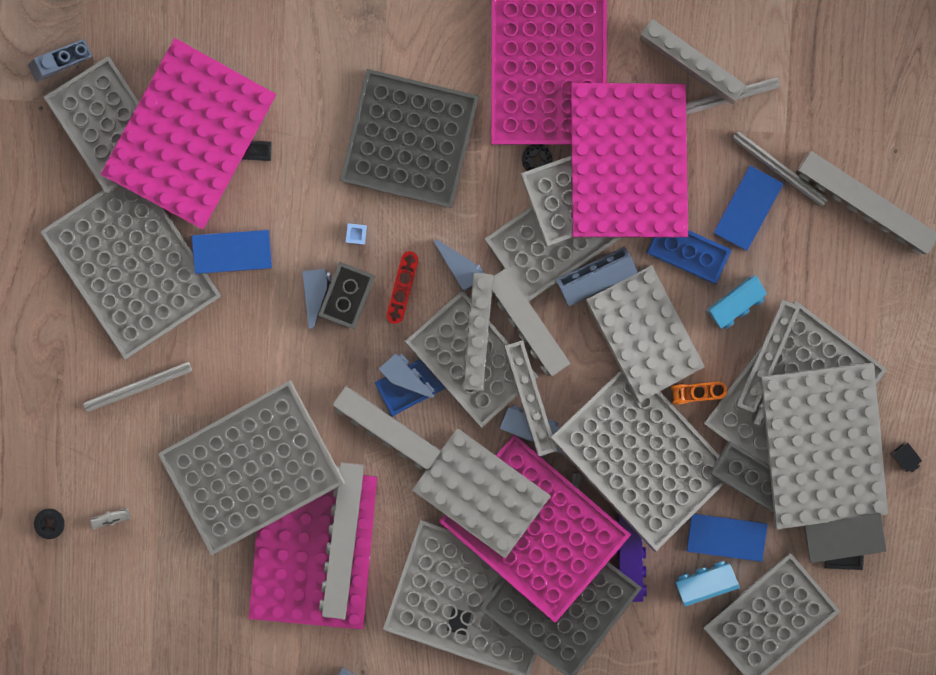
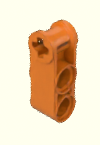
[670,381,727,405]

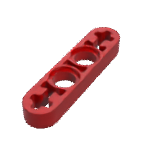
[386,251,418,324]

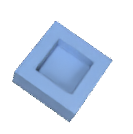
[346,223,367,245]

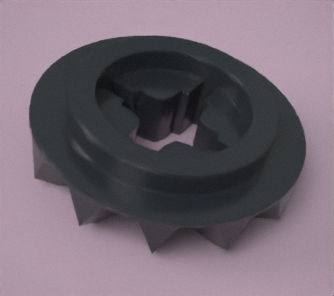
[522,144,552,171]
[34,508,65,539]

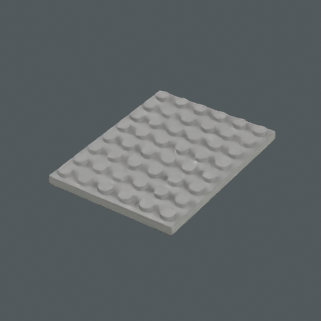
[40,185,222,360]
[704,301,888,465]
[760,362,888,529]
[550,370,725,552]
[158,381,345,556]
[383,520,537,675]

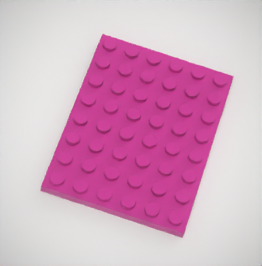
[491,0,607,145]
[100,38,277,229]
[570,83,688,238]
[439,435,631,623]
[249,475,377,629]

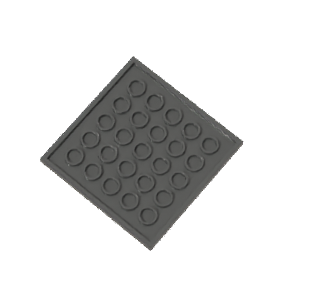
[340,69,479,208]
[480,562,642,675]

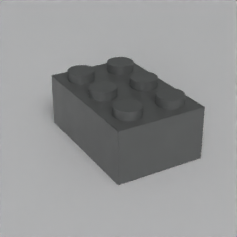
[318,262,376,330]

